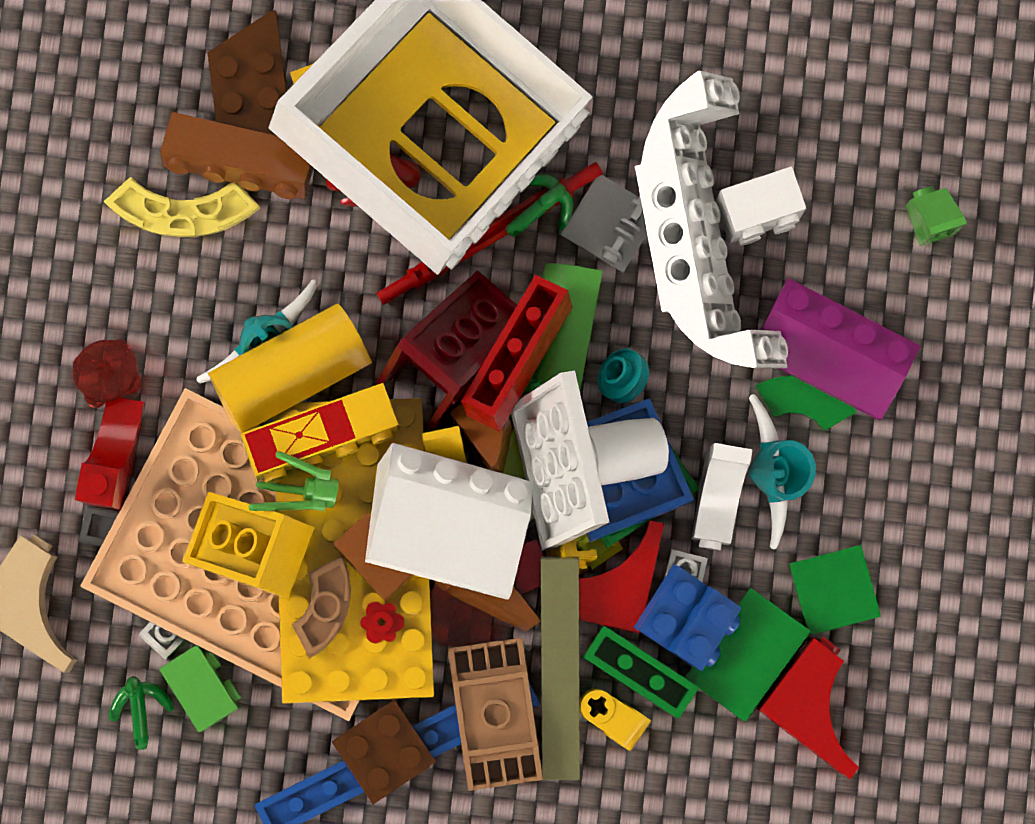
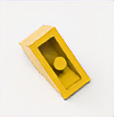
[422,426,466,463]

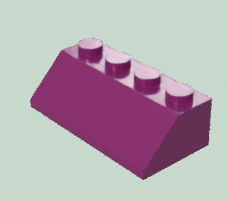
[760,278,921,421]

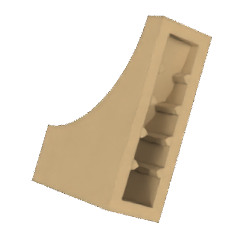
[0,534,78,673]

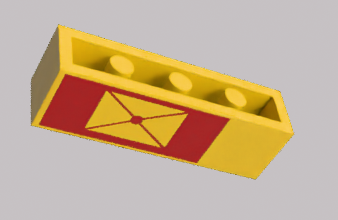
[240,383,399,483]

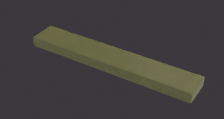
[541,557,580,780]

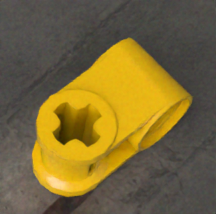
[580,688,651,752]

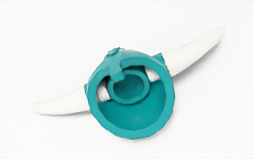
[197,279,318,383]
[749,394,816,549]

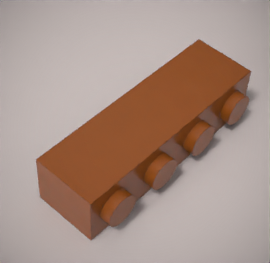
[160,112,314,199]

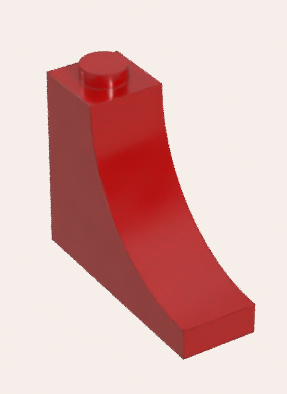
[75,395,146,511]
[579,520,664,634]
[757,637,859,779]

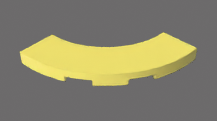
[104,177,260,238]

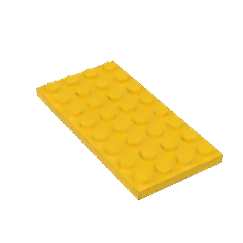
[273,398,434,704]

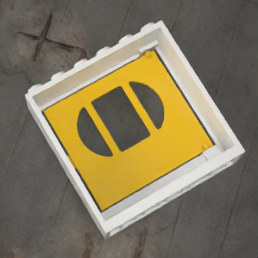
[268,0,592,275]

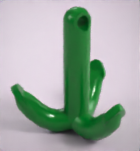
[506,174,573,237]
[109,676,174,750]

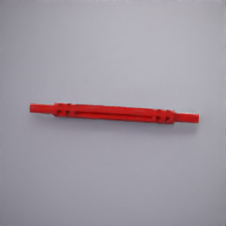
[376,162,603,306]

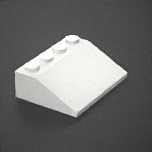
[365,443,534,600]

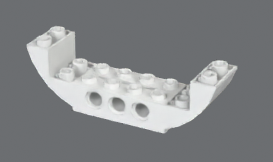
[635,71,788,368]

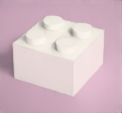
[716,166,806,246]

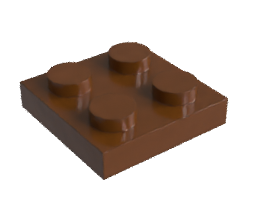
[332,699,436,805]

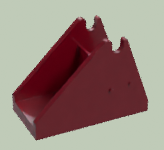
[375,270,517,432]

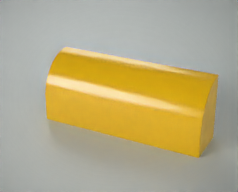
[207,303,372,433]

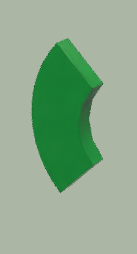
[755,376,856,432]

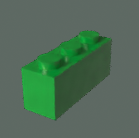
[582,626,699,719]

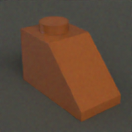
[450,404,513,473]

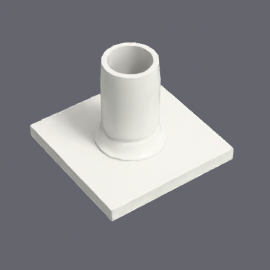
[511,371,669,551]

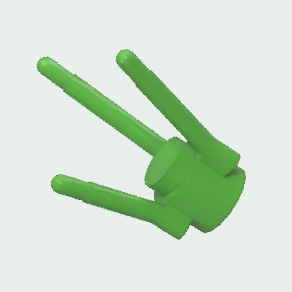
[248,451,339,511]

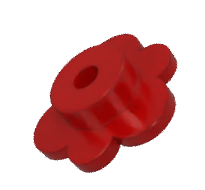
[360,602,405,644]

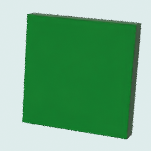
[788,545,881,635]

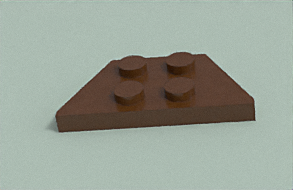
[207,10,287,136]

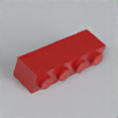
[461,275,572,432]

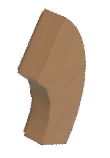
[292,556,351,659]

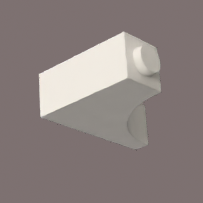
[691,443,752,551]

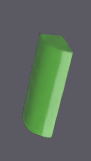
[519,263,603,400]

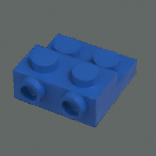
[633,564,741,671]

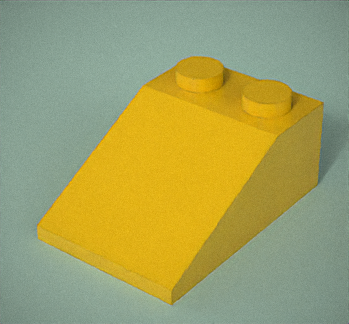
[182,491,314,599]

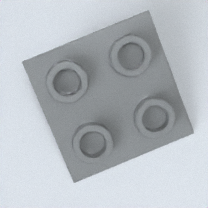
[561,175,647,273]

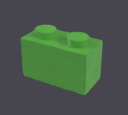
[159,645,241,733]

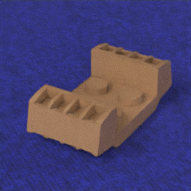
[448,638,543,791]

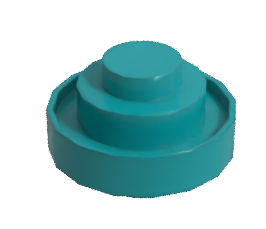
[597,348,649,403]

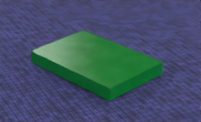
[685,588,812,723]

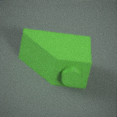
[906,186,967,246]

